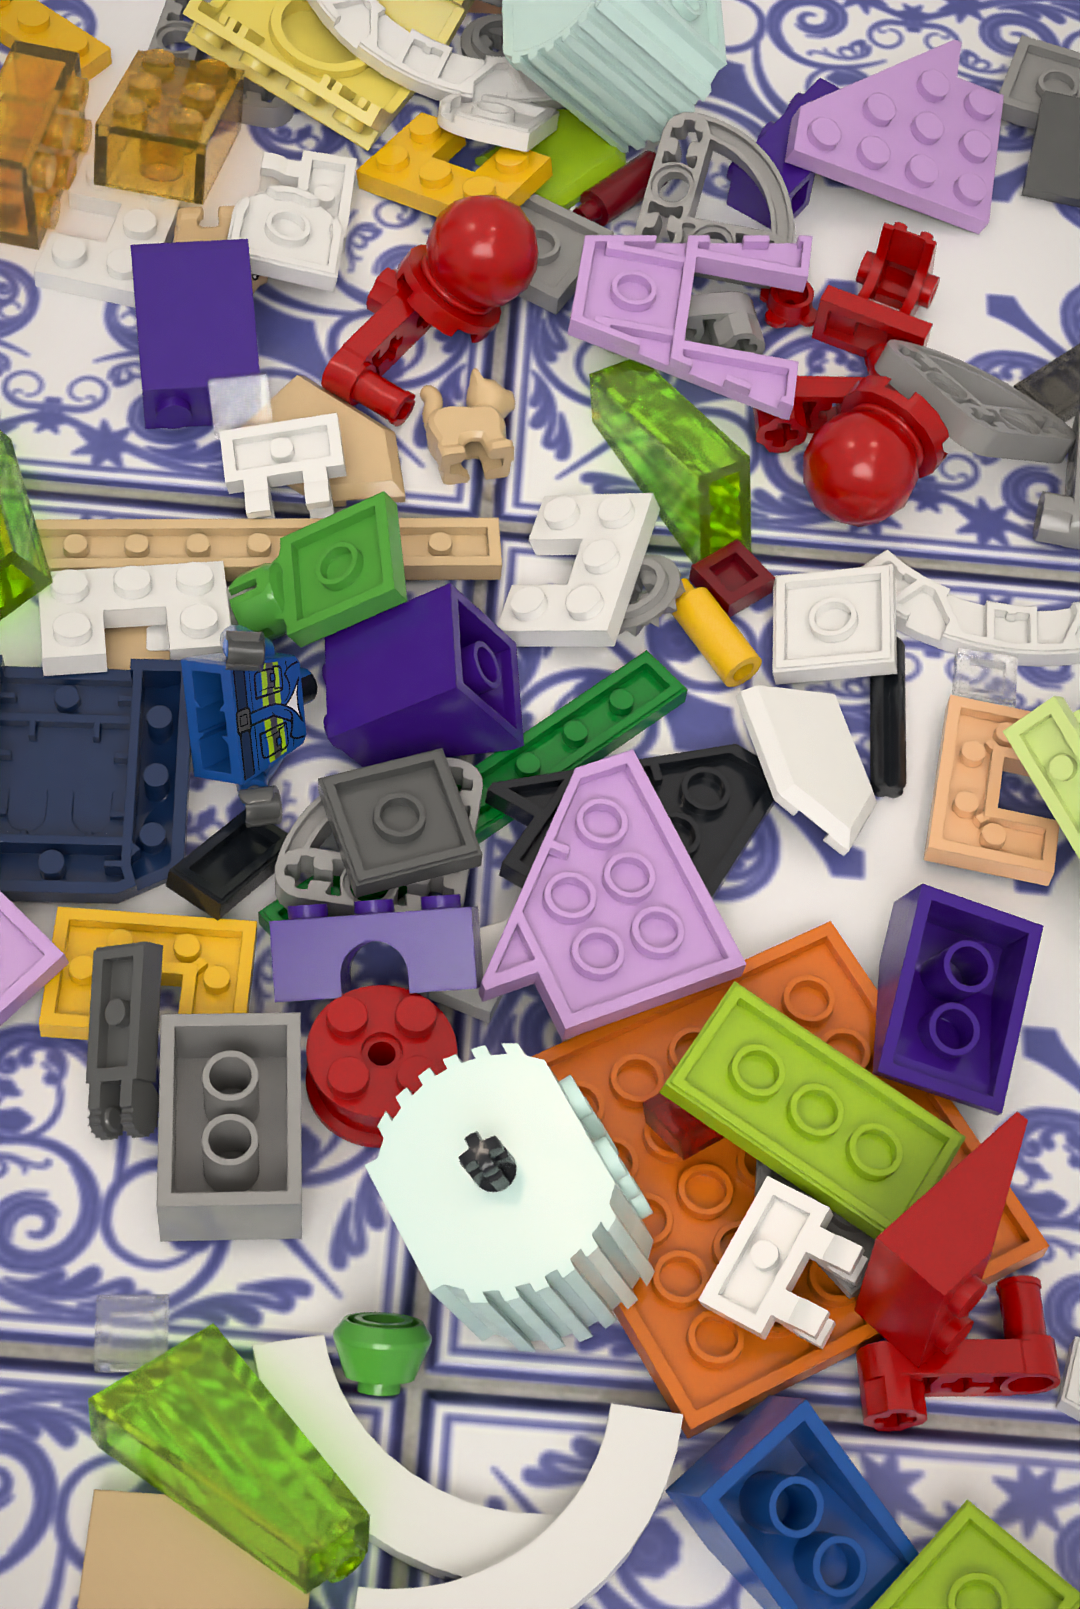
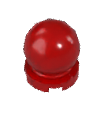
[396,194,539,343]
[803,375,949,527]

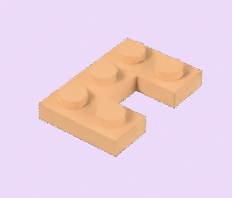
[923,695,1059,886]

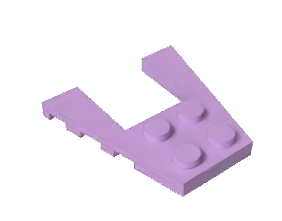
[568,235,813,420]

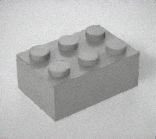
[156,1012,302,1242]

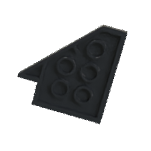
[485,744,775,900]

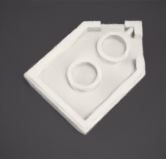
[736,685,877,856]

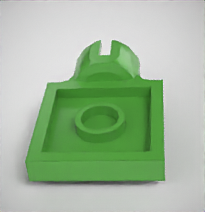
[229,491,408,647]

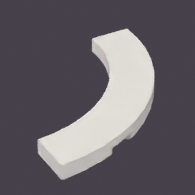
[307,0,564,109]
[861,550,1080,667]
[252,1335,561,1580]
[354,1403,683,1609]

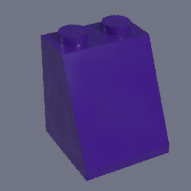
[130,239,261,429]
[322,583,524,767]

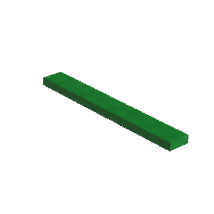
[258,650,688,936]

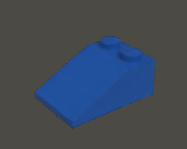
[665,1395,919,1609]

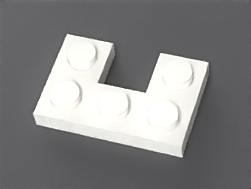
[34,154,191,308]
[497,493,660,647]
[37,561,231,676]

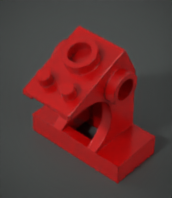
[811,222,940,358]

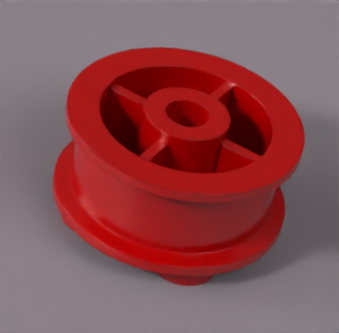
[306,985,458,1148]

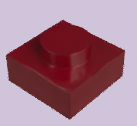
[689,539,775,618]

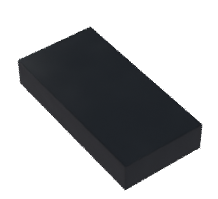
[166,809,288,921]

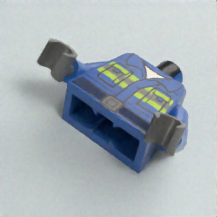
[181,625,318,828]

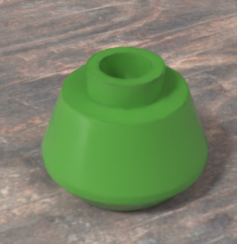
[333,1312,432,1396]

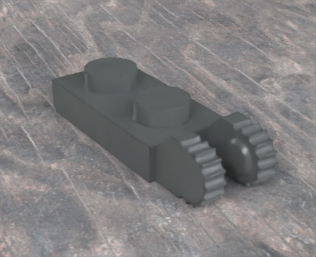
[86,941,163,1140]

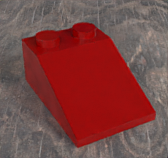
[854,1112,1028,1368]

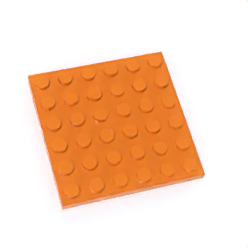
[531,921,1049,1439]

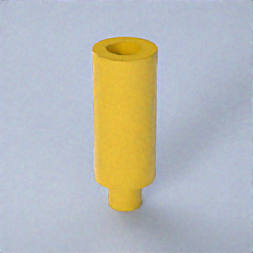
[672,578,762,687]

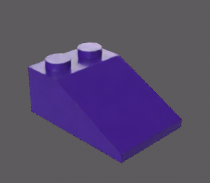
[873,883,1044,1116]

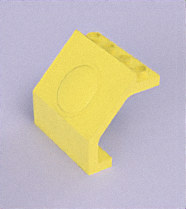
[183,0,475,151]

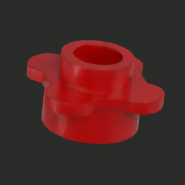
[759,282,817,328]

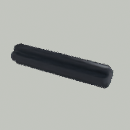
[870,637,906,798]

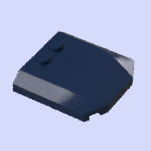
[0,655,191,904]

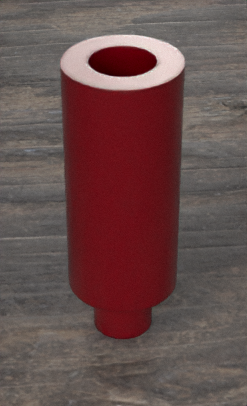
[572,151,668,226]

